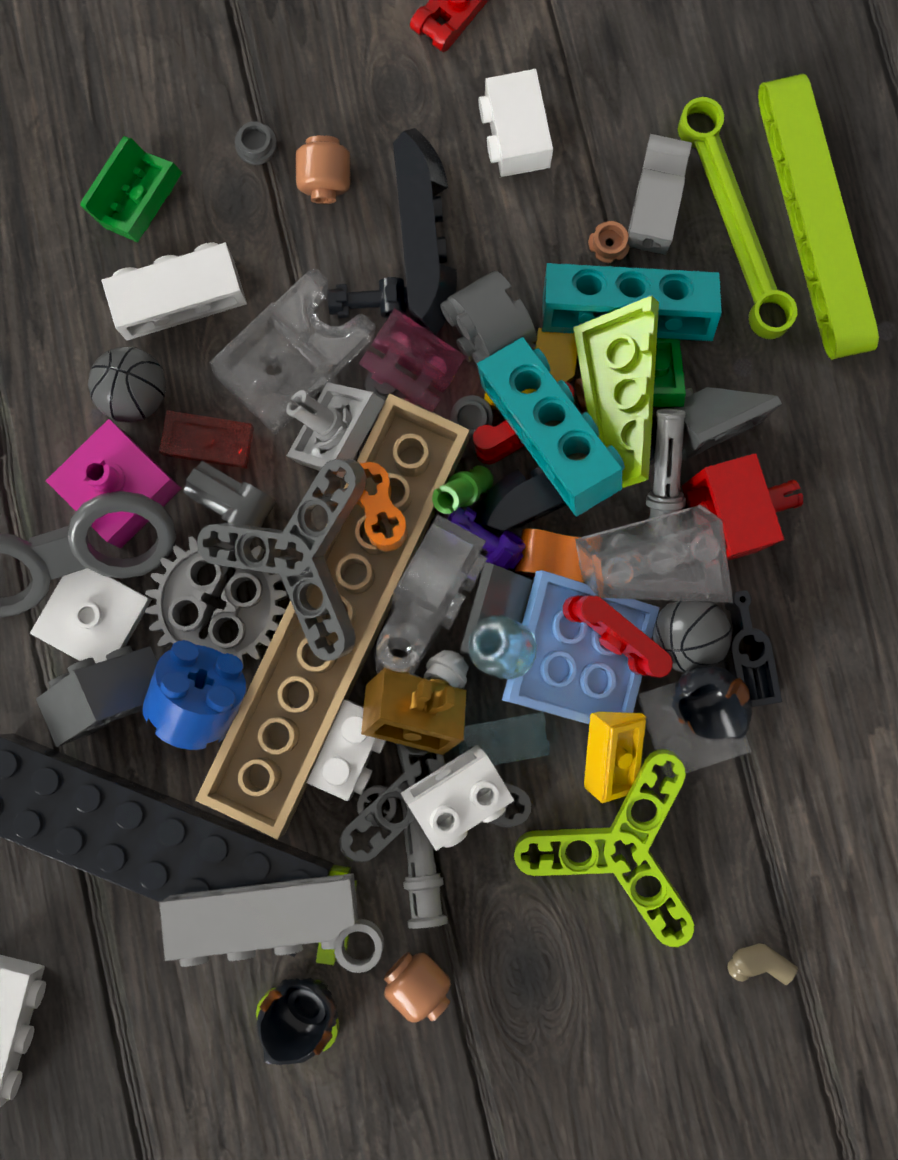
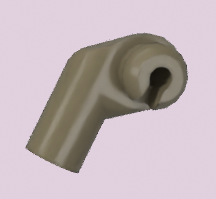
[727,943,798,985]

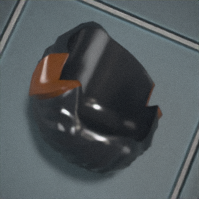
[671,666,752,740]
[256,978,339,1065]

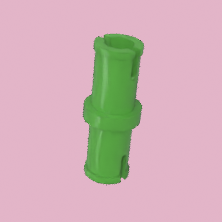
[432,465,493,514]

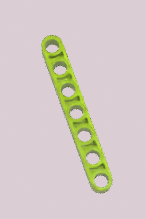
[758,74,879,360]

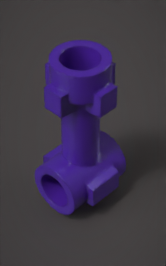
[443,507,526,570]

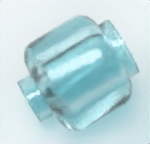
[469,615,537,679]

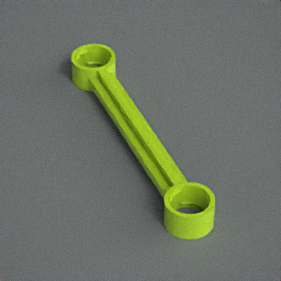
[678,97,797,339]

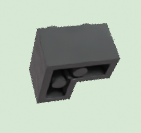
[36,646,157,747]

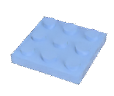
[502,570,660,724]

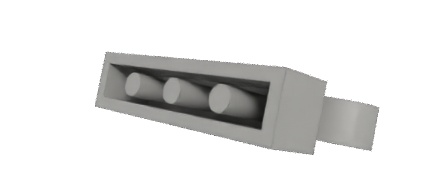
[160,873,384,973]

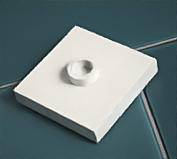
[30,568,152,663]

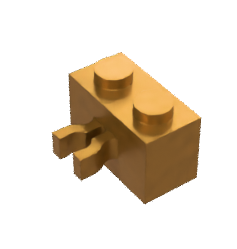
[361,668,466,755]

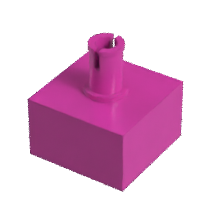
[46,419,182,549]

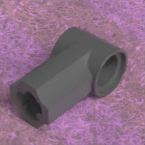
[183,461,277,538]

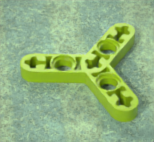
[514,749,694,947]

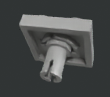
[286,382,385,479]

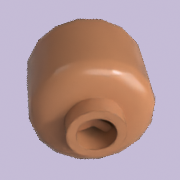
[296,135,351,204]
[383,952,451,1023]

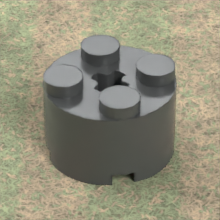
[440,271,537,367]

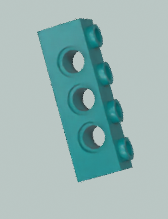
[542,263,722,341]
[477,337,625,517]

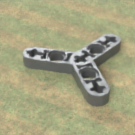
[197,459,366,661]
[339,673,532,863]

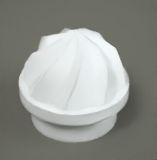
[424,650,469,689]

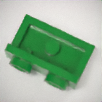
[80,136,183,242]

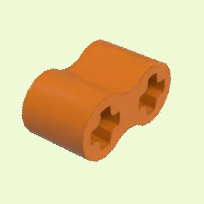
[357,462,408,552]
[515,528,604,587]

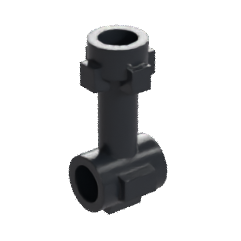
[327,277,409,318]

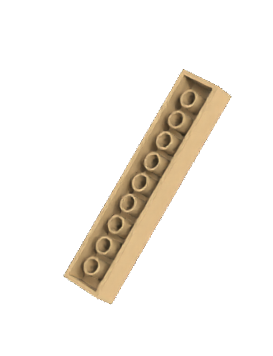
[195,393,470,839]

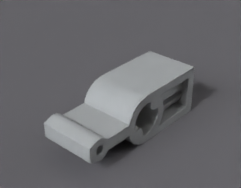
[628,134,692,255]

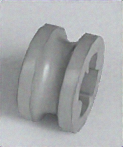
[357,785,398,827]

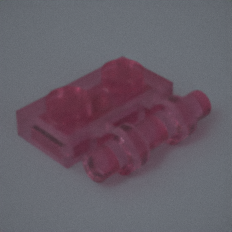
[359,308,466,412]

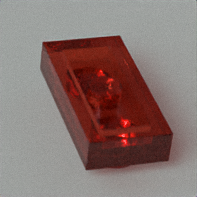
[159,410,254,469]

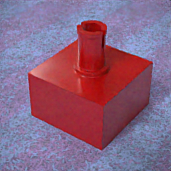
[682,453,803,567]

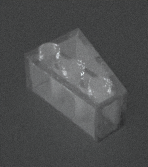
[575,505,733,603]

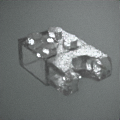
[210,268,377,435]
[375,515,488,676]

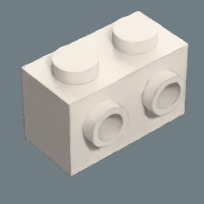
[479,69,553,177]
[306,699,386,801]
[401,745,514,851]

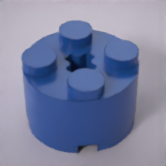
[143,640,246,750]

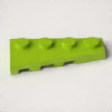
[573,295,659,488]

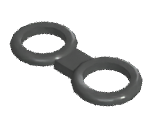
[0,491,177,618]

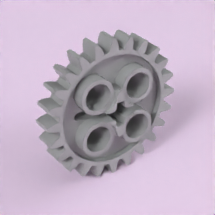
[145,536,289,669]

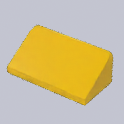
[584,712,646,803]

